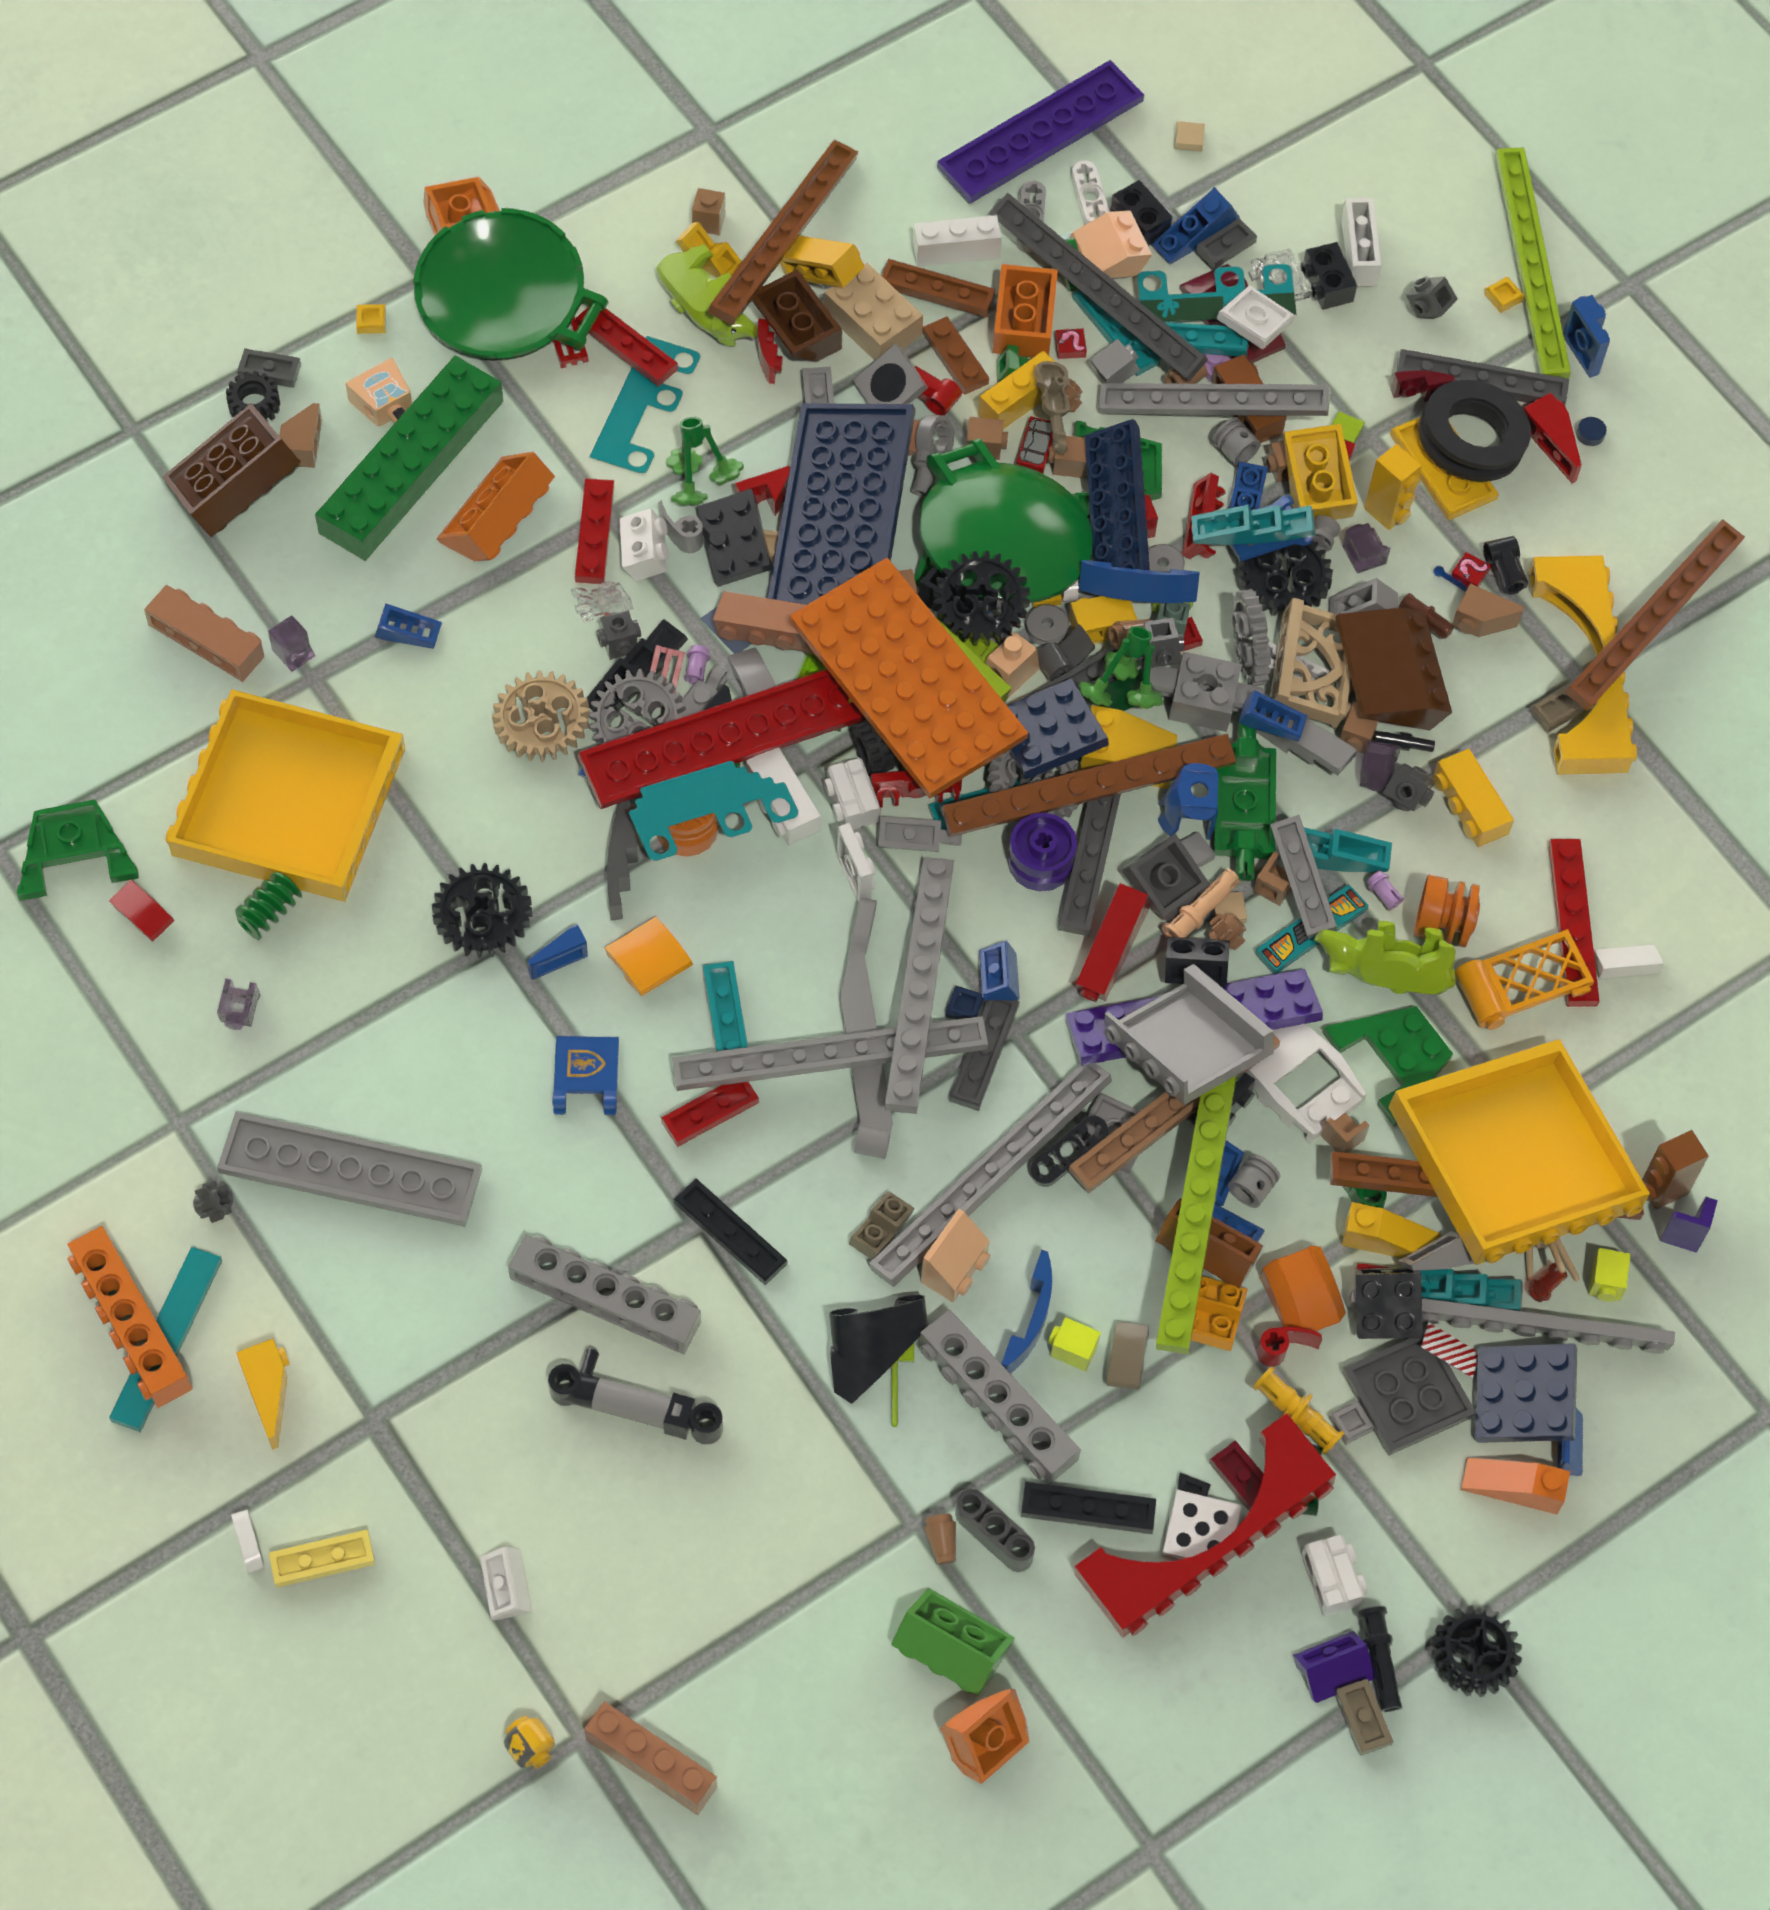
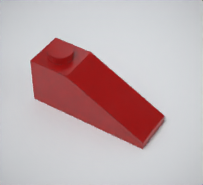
[1523,392,1582,484]

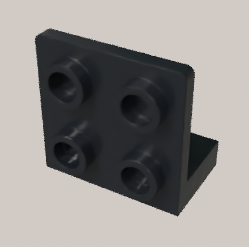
[1354,1268,1422,1339]

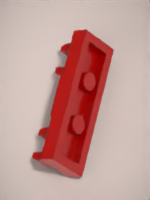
[1182,472,1226,559]
[871,771,962,808]

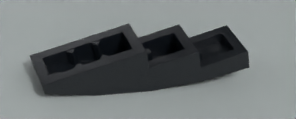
[587,619,688,712]

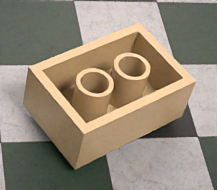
[824,263,923,361]

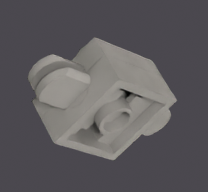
[1150,652,1265,732]

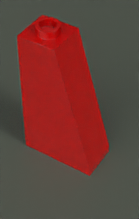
[1076,883,1150,1002]

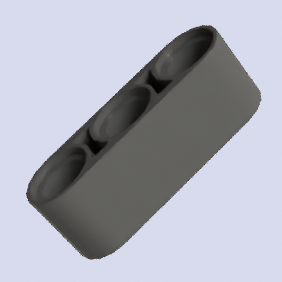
[955,1489,1035,1572]

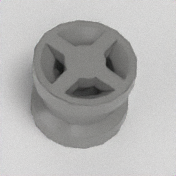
[1311,515,1341,552]

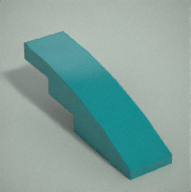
[1191,505,1316,545]
[1420,1269,1523,1311]

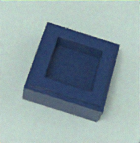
[945,985,984,1020]

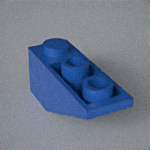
[1152,187,1240,265]

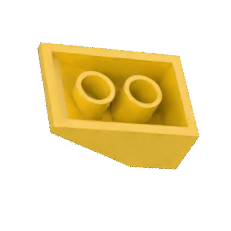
[1284,424,1358,520]
[1080,705,1178,789]

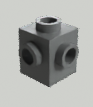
[1406,276,1458,319]
[596,610,641,660]
[1142,617,1184,668]
[1383,763,1436,811]

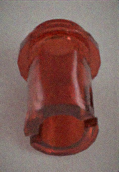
[1528,1263,1568,1302]

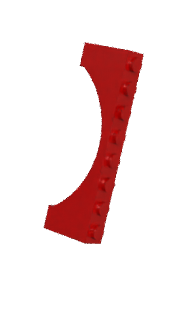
[1074,1413,1336,1638]

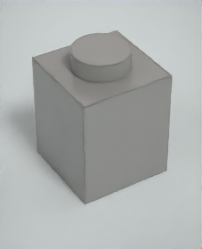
[1090,339,1139,383]

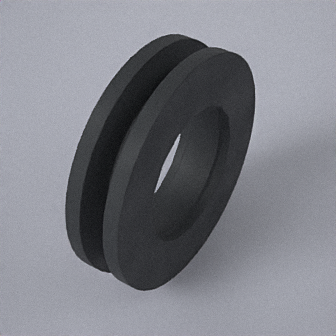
[1418,380,1531,482]

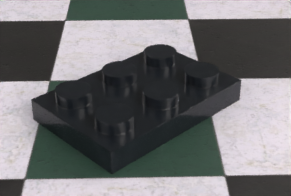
[697,488,773,587]

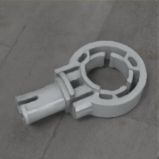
[911,415,954,497]

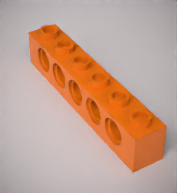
[67,1226,193,1409]

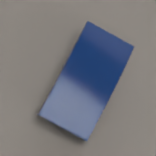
[1230,461,1268,511]

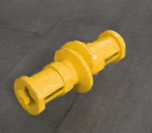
[1252,1366,1345,1455]

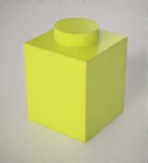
[1589,1248,1630,1302]
[1048,1317,1101,1371]

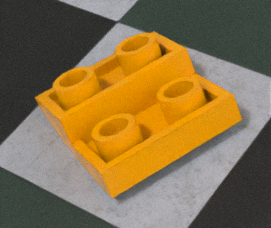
[604,917,693,996]
[1191,1276,1248,1352]

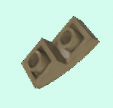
[849,1191,914,1260]
[1107,1322,1149,1390]

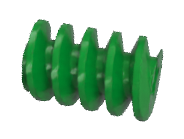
[235,872,303,940]

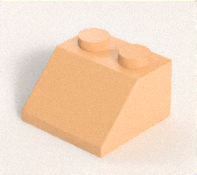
[1070,211,1152,278]
[921,1209,991,1302]

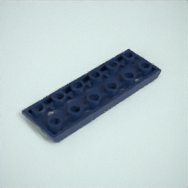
[1085,419,1150,597]

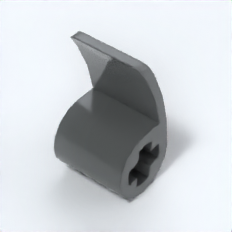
[1038,624,1095,681]

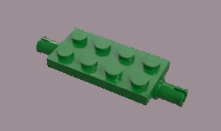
[1213,716,1276,881]

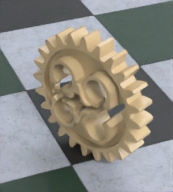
[492,670,590,762]

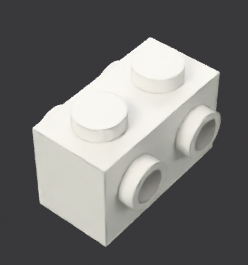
[620,508,669,581]

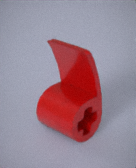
[1257,1327,1322,1367]

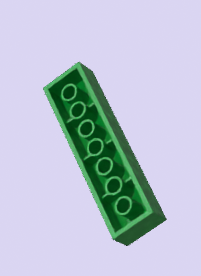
[315,355,503,561]

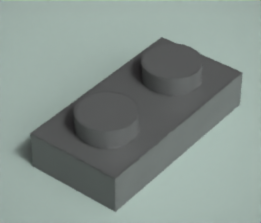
[1196,218,1257,269]
[237,348,301,388]

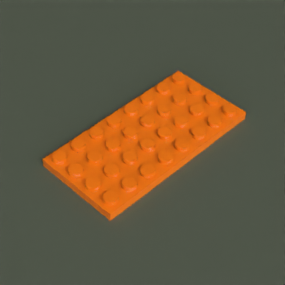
[789,557,1029,799]

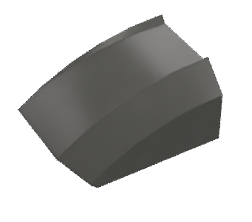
[1121,833,1210,922]

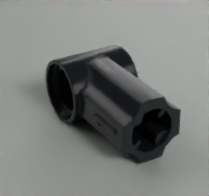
[1483,536,1528,595]

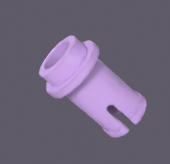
[684,645,711,685]
[1367,871,1404,911]

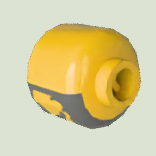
[504,1716,555,1769]

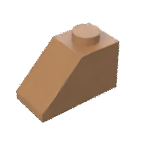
[279,403,322,468]
[1452,584,1524,637]

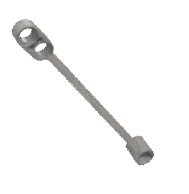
[840,898,893,1159]

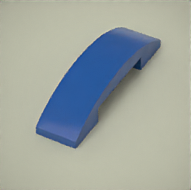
[1079,560,1200,603]
[1002,1250,1052,1374]

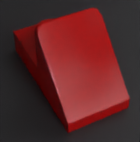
[735,466,790,516]

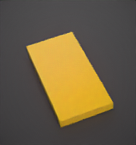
[1390,417,1499,521]

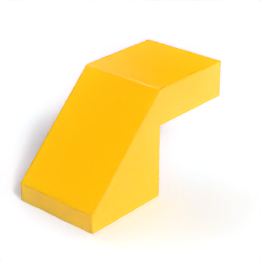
[676,222,742,278]

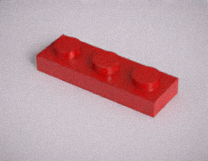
[661,1082,759,1147]

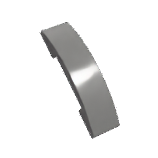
[727,647,796,751]

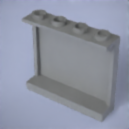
[1104,964,1274,1105]

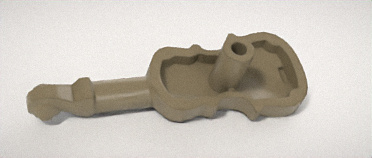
[1033,361,1070,455]

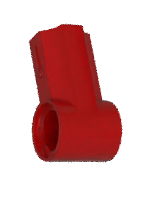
[914,366,963,416]

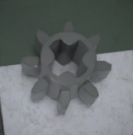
[193,1180,233,1223]

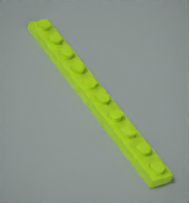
[1496,147,1571,379]
[1156,1075,1237,1354]

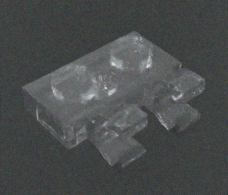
[1248,248,1312,301]
[571,581,633,623]

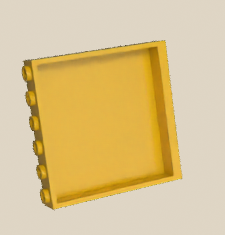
[166,689,405,902]
[1388,1039,1650,1265]

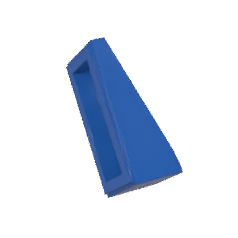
[375,603,442,649]
[1238,690,1308,742]
[527,924,588,980]

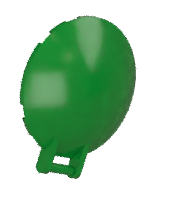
[414,208,609,359]
[920,438,1093,603]

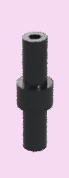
[1374,731,1435,752]

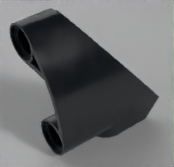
[829,1294,928,1404]

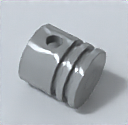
[1212,417,1261,466]
[1228,1154,1281,1208]

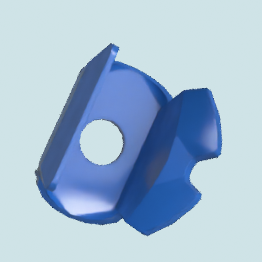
[1158,763,1219,840]

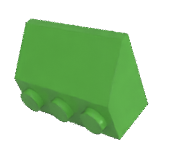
[891,1588,1015,1696]

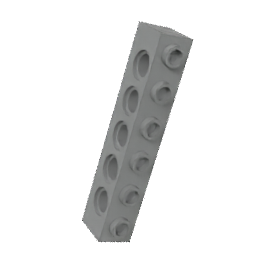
[508,1234,701,1355]
[919,1309,1081,1485]

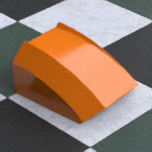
[424,177,500,235]
[1259,1246,1346,1331]
[939,1689,1029,1784]

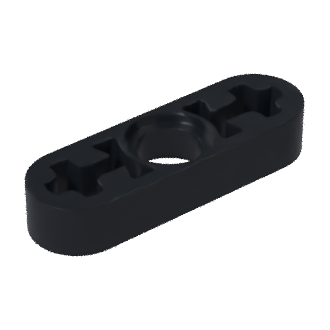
[1031,1116,1108,1187]

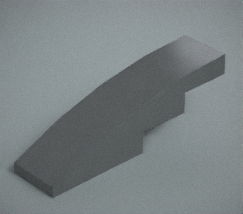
[607,800,638,921]

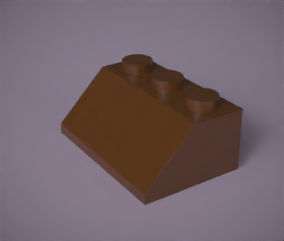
[752,270,842,361]

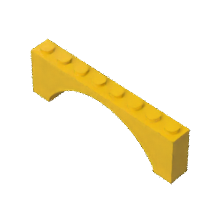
[1529,555,1637,775]

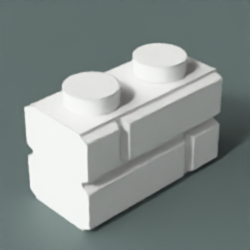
[823,758,881,830]
[1302,1535,1367,1616]

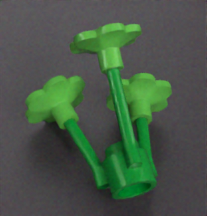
[666,417,744,505]
[1079,626,1163,709]

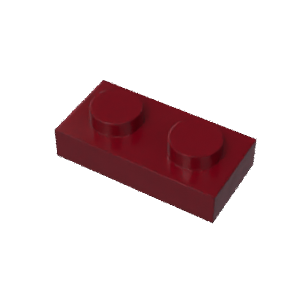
[1209,1440,1264,1511]

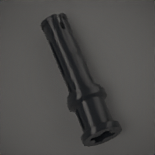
[1357,1606,1403,1712]

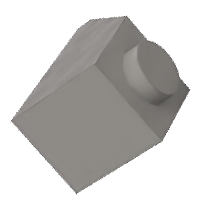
[1330,578,1398,615]

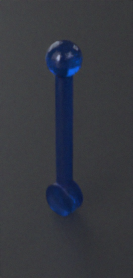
[1433,566,1468,592]

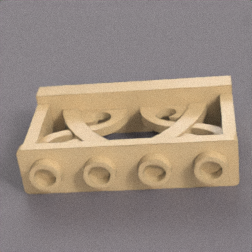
[1270,598,1353,728]

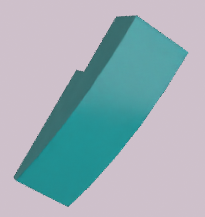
[1304,827,1392,873]

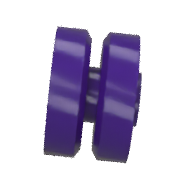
[1008,812,1077,892]

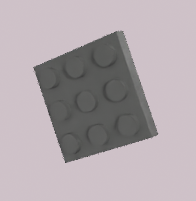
[1342,1331,1476,1456]

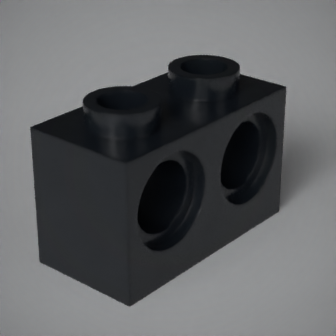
[1110,180,1173,246]
[1301,242,1357,310]
[1165,937,1230,987]

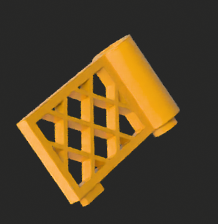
[1455,929,1594,1030]

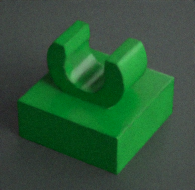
[997,344,1030,383]

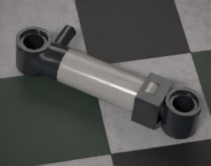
[548,1349,723,1445]

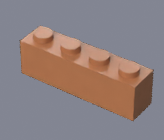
[144,584,265,682]
[713,591,815,655]
[584,1701,717,1815]

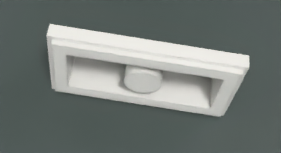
[1594,945,1663,979]
[480,1546,532,1621]

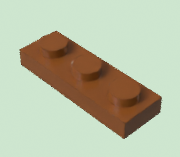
[922,316,989,395]

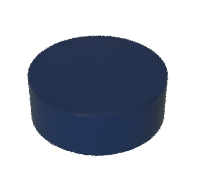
[1576,417,1607,446]

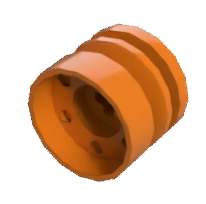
[657,777,719,857]
[1414,874,1481,948]

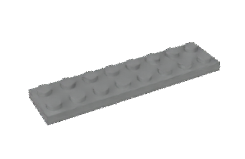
[217,1112,482,1227]

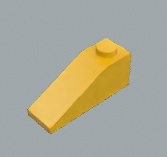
[1341,1202,1441,1258]
[236,1338,290,1450]

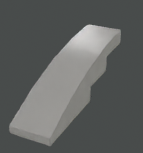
[1256,712,1357,776]
[1398,1231,1475,1271]

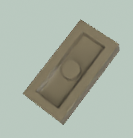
[1335,1679,1394,1756]

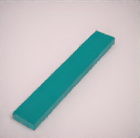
[109,1247,222,1432]

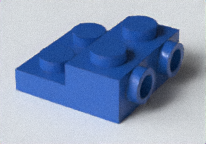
[1563,295,1610,378]

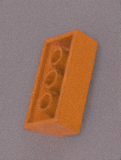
[436,452,555,561]

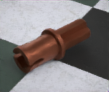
[1399,593,1454,639]

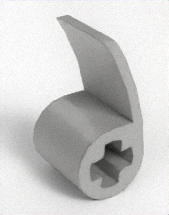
[658,500,703,554]

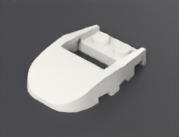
[1242,1024,1367,1143]

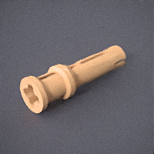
[1162,868,1241,939]

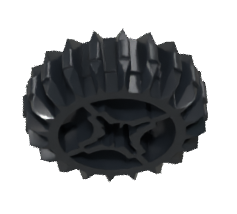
[1430,1605,1522,1697]

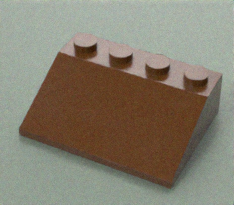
[162,403,301,537]
[1335,607,1452,731]

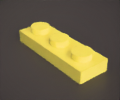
[269,1530,375,1588]

